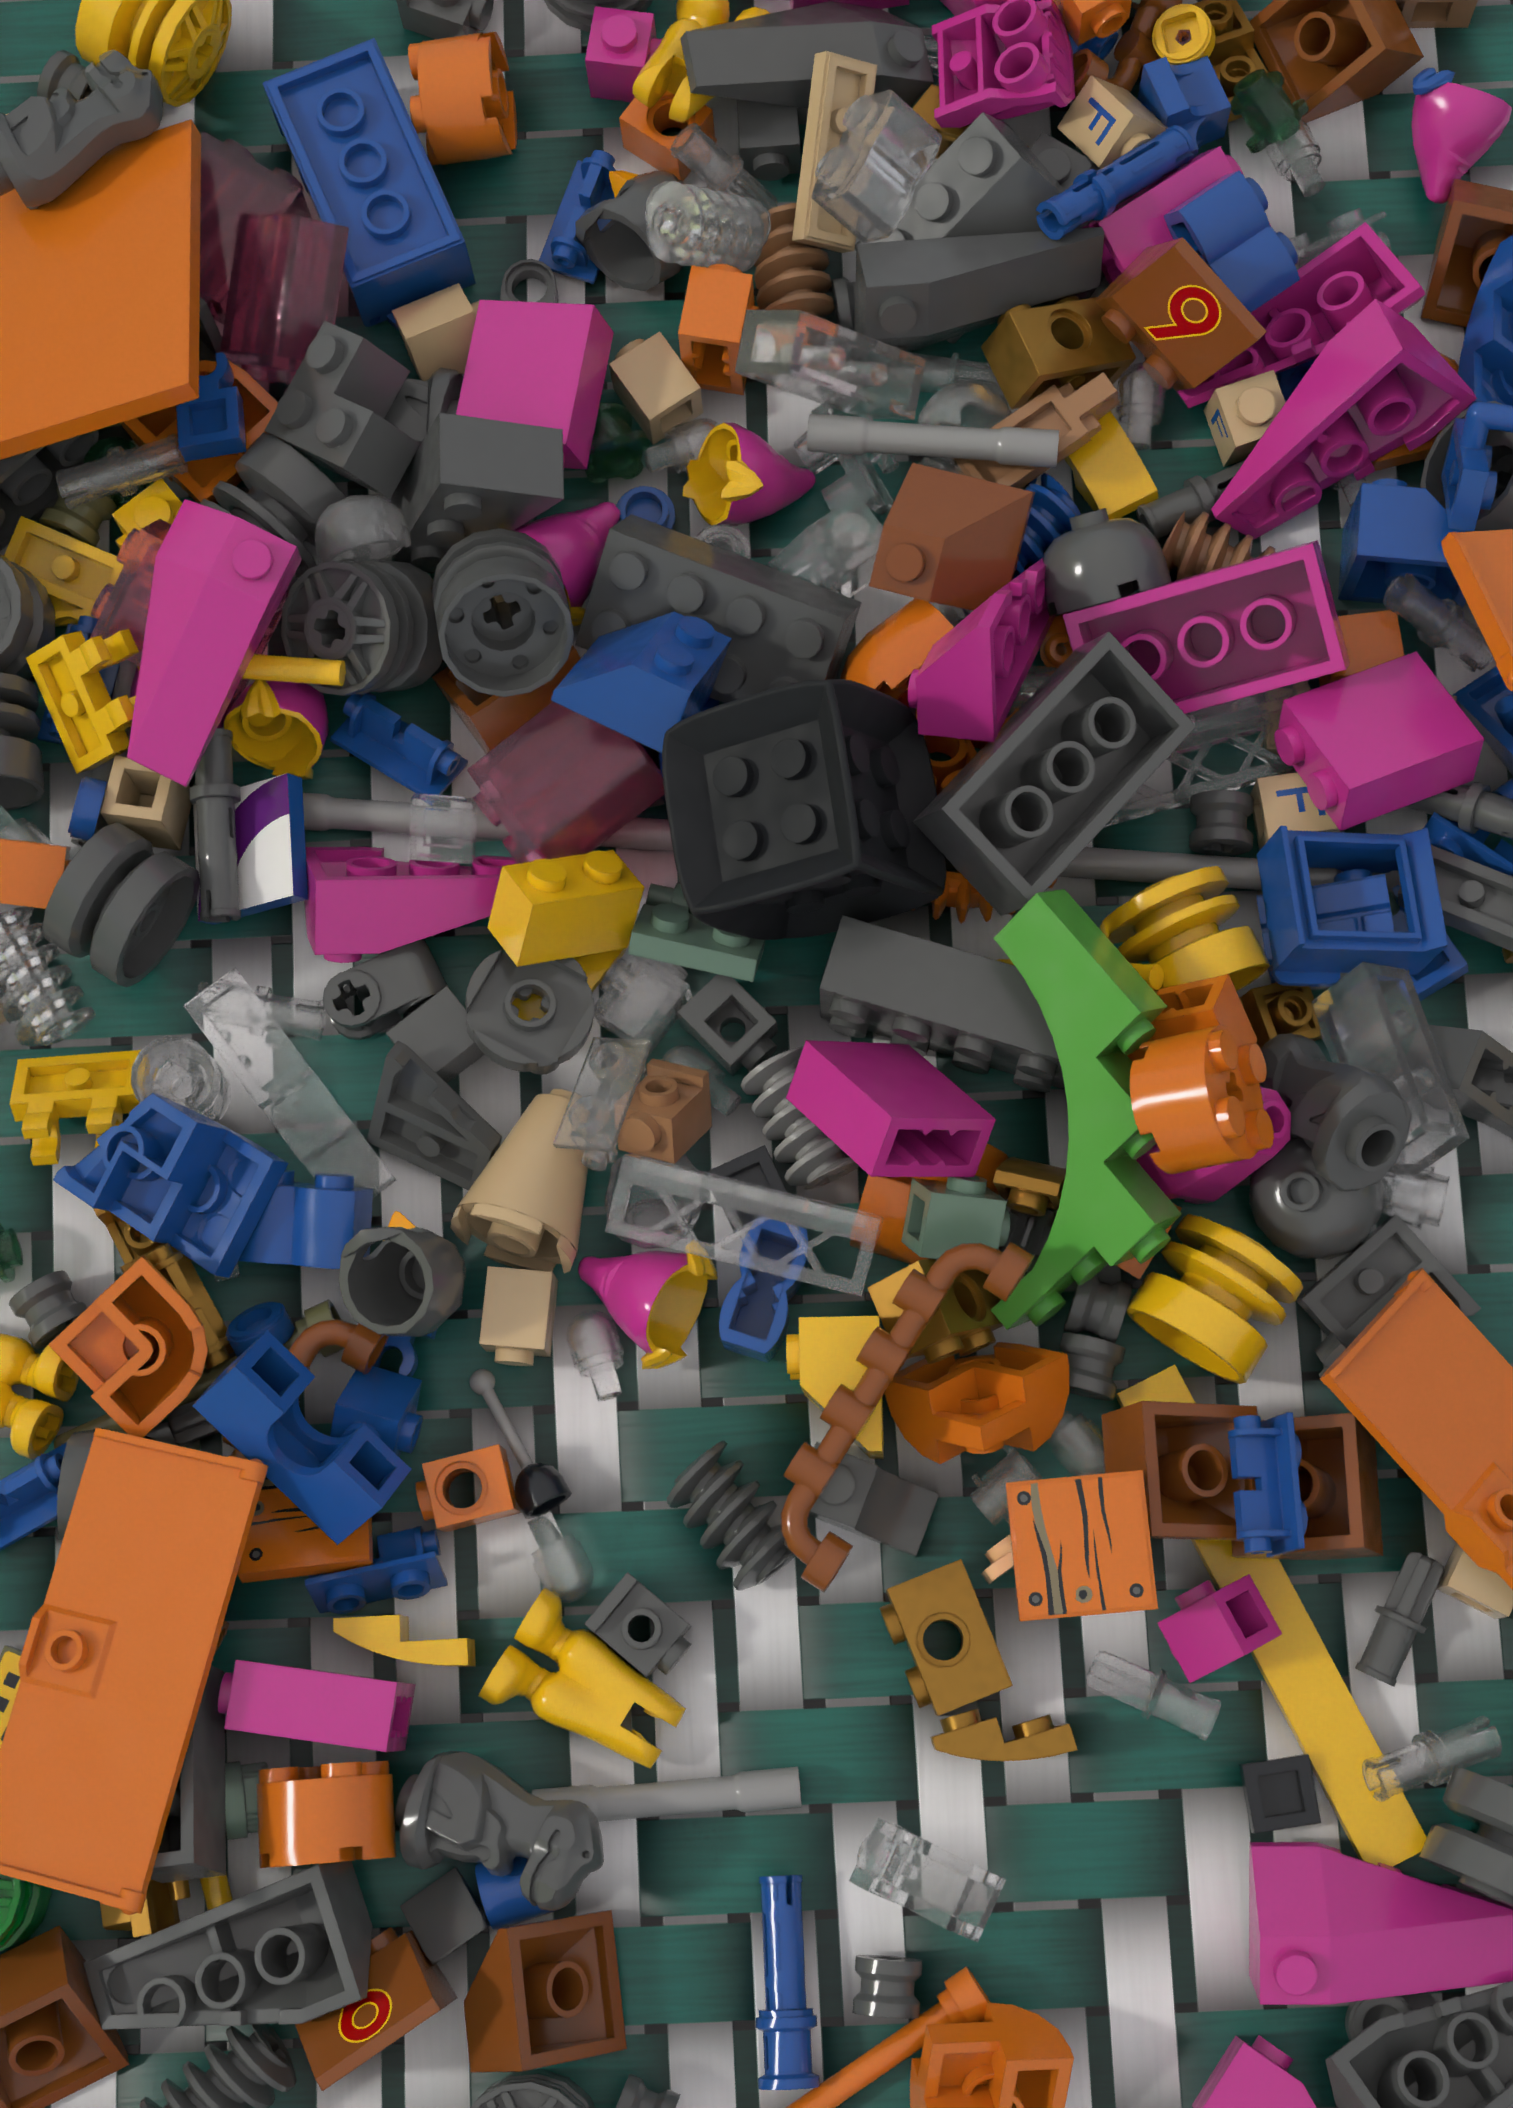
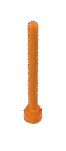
[786,1966,991,2108]

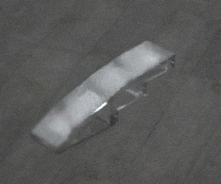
[183,968,396,1198]

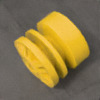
[75,0,232,107]
[1100,866,1270,992]
[1126,1214,1303,1384]

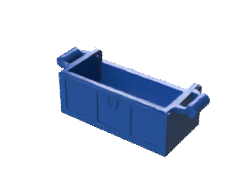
[262,38,476,332]

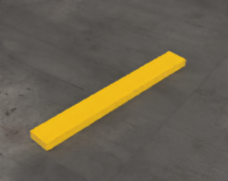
[1115,1364,1427,1867]

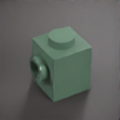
[901,1175,1010,1259]

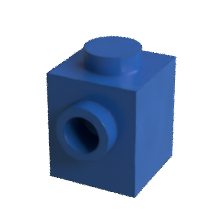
[330,1366,423,1457]

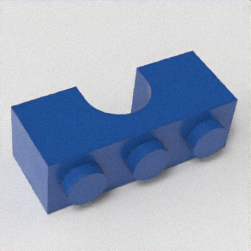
[192,1330,412,1545]

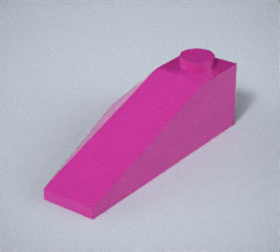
[1176,222,1425,408]
[1211,298,1477,540]
[127,499,302,788]
[908,558,1056,742]
[304,847,536,963]

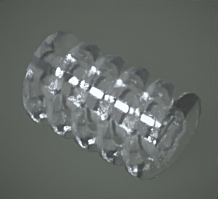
[645,181,771,273]
[0,906,97,1046]

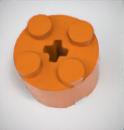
[408,32,517,165]
[1130,1025,1274,1174]
[256,1761,396,1868]

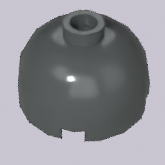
[1043,508,1171,616]
[1249,1136,1384,1260]

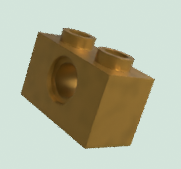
[981,296,1136,410]
[867,1258,1003,1364]
[879,1559,1013,1716]

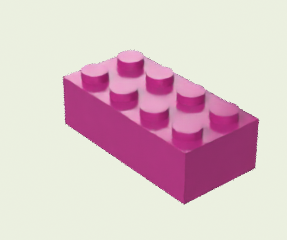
[1063,540,1350,714]

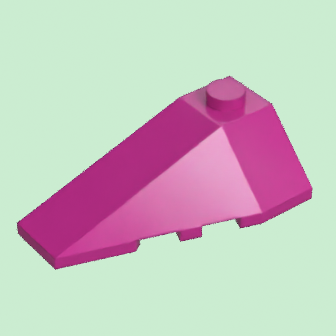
[1249,1842,1513,2005]

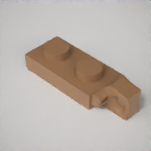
[953,372,1120,489]

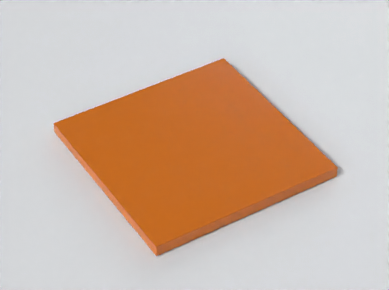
[0,119,201,460]

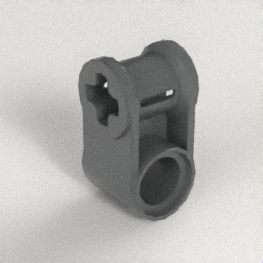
[323,938,449,1040]

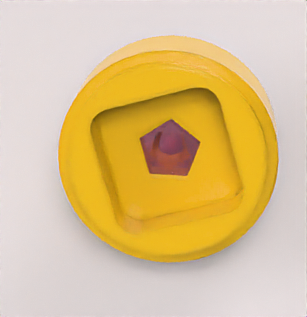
[1152,4,1216,65]

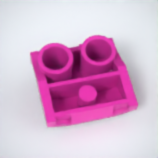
[932,0,1075,128]

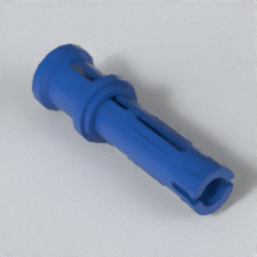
[756,1875,820,2090]

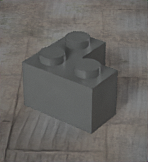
[264,320,420,499]

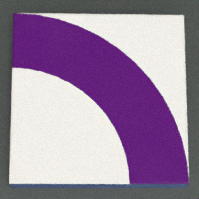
[193,773,308,925]

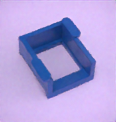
[1256,826,1448,987]

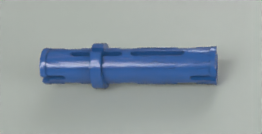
[1036,125,1195,240]

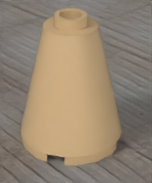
[450,1089,594,1273]

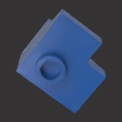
[1137,56,1231,175]

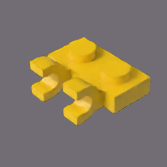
[26,629,139,774]
[9,1050,149,1166]

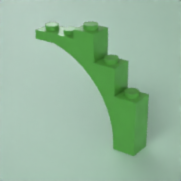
[991,889,1182,1330]

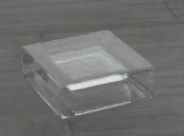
[409,793,477,864]

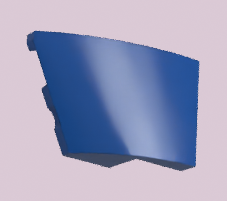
[1458,235,1513,411]
[53,1093,289,1278]

